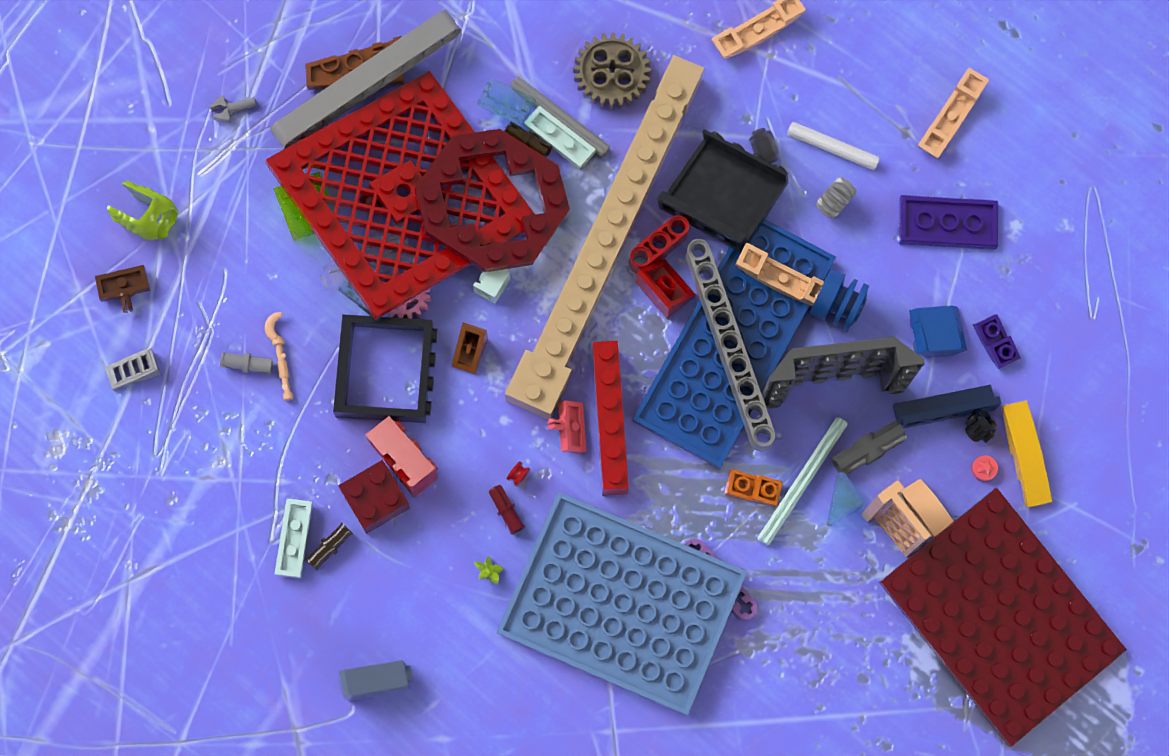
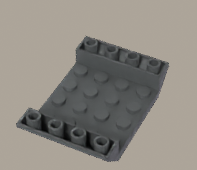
[762,337,925,409]

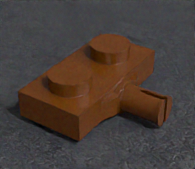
[95,265,150,313]

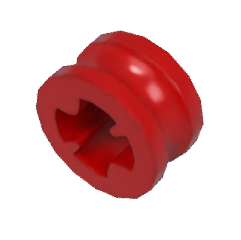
[506,461,530,487]

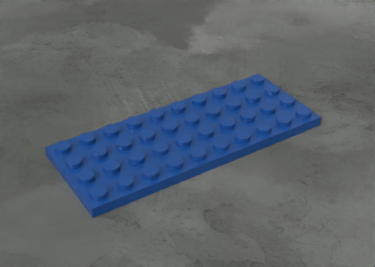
[632,219,836,469]

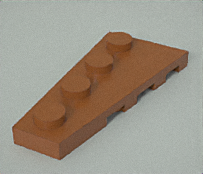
[306,36,404,90]

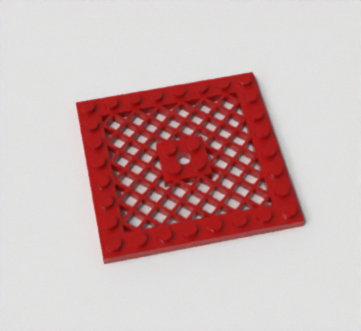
[265,71,535,320]

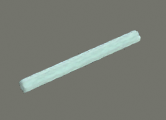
[758,417,848,545]

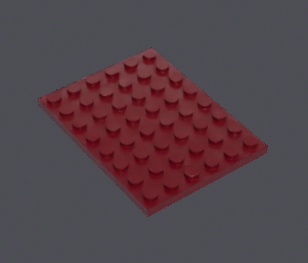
[879,488,1127,747]

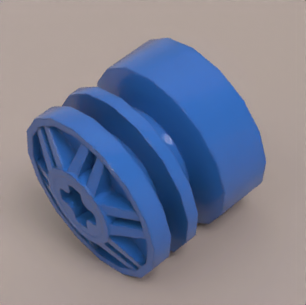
[809,268,869,332]

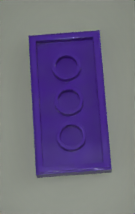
[899,195,998,250]

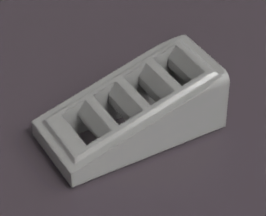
[105,348,161,391]

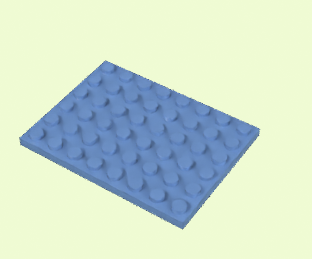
[496,492,747,716]

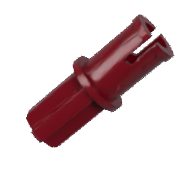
[489,485,525,535]

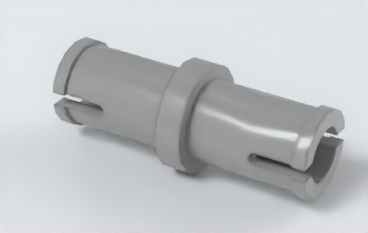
[220,351,273,375]

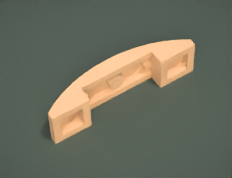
[711,0,806,59]
[917,68,989,159]
[735,242,824,306]
[901,479,953,538]

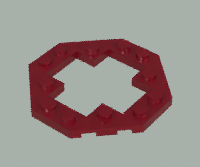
[415,129,570,273]

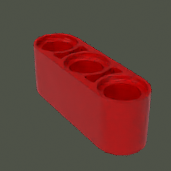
[629,215,689,274]

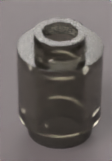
[749,128,779,164]

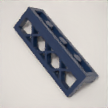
[893,384,1001,429]

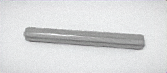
[511,77,609,157]

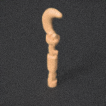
[265,312,294,401]

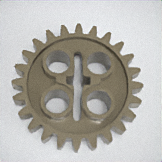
[573,32,651,109]

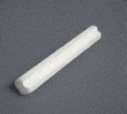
[787,122,879,170]

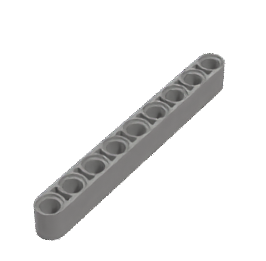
[270,10,461,149]
[686,239,775,452]

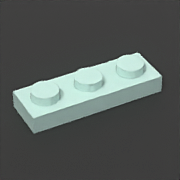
[524,106,596,170]
[275,499,313,579]

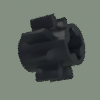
[965,411,996,443]

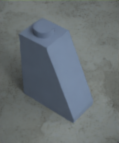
[339,660,413,702]

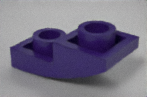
[973,314,1021,369]

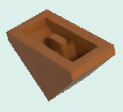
[451,322,488,374]

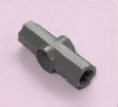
[831,420,907,477]

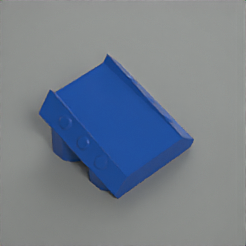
[909,305,967,358]

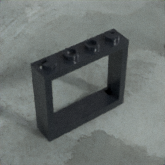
[333,314,438,423]

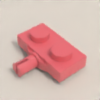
[547,400,587,454]

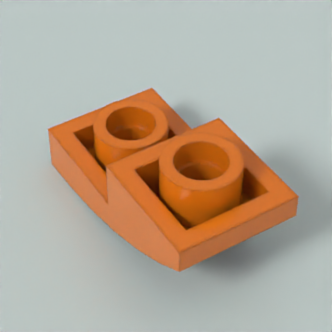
[724,469,783,507]

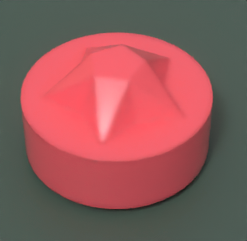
[971,455,998,482]

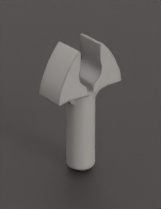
[210,95,257,123]

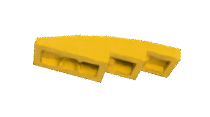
[1001,400,1052,507]

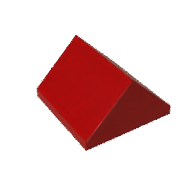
[635,259,696,319]

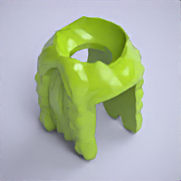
[107,181,179,241]

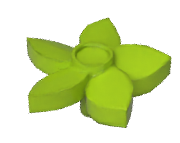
[474,556,504,584]

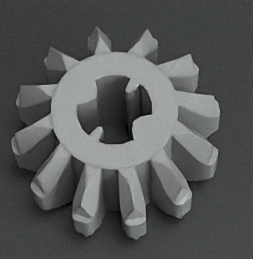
[816,177,857,219]

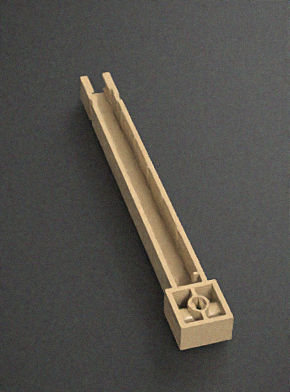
[505,55,704,420]

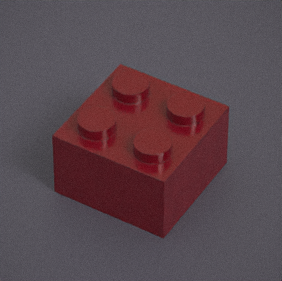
[338,460,410,534]

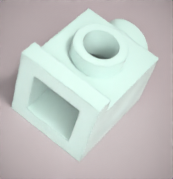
[473,269,510,304]

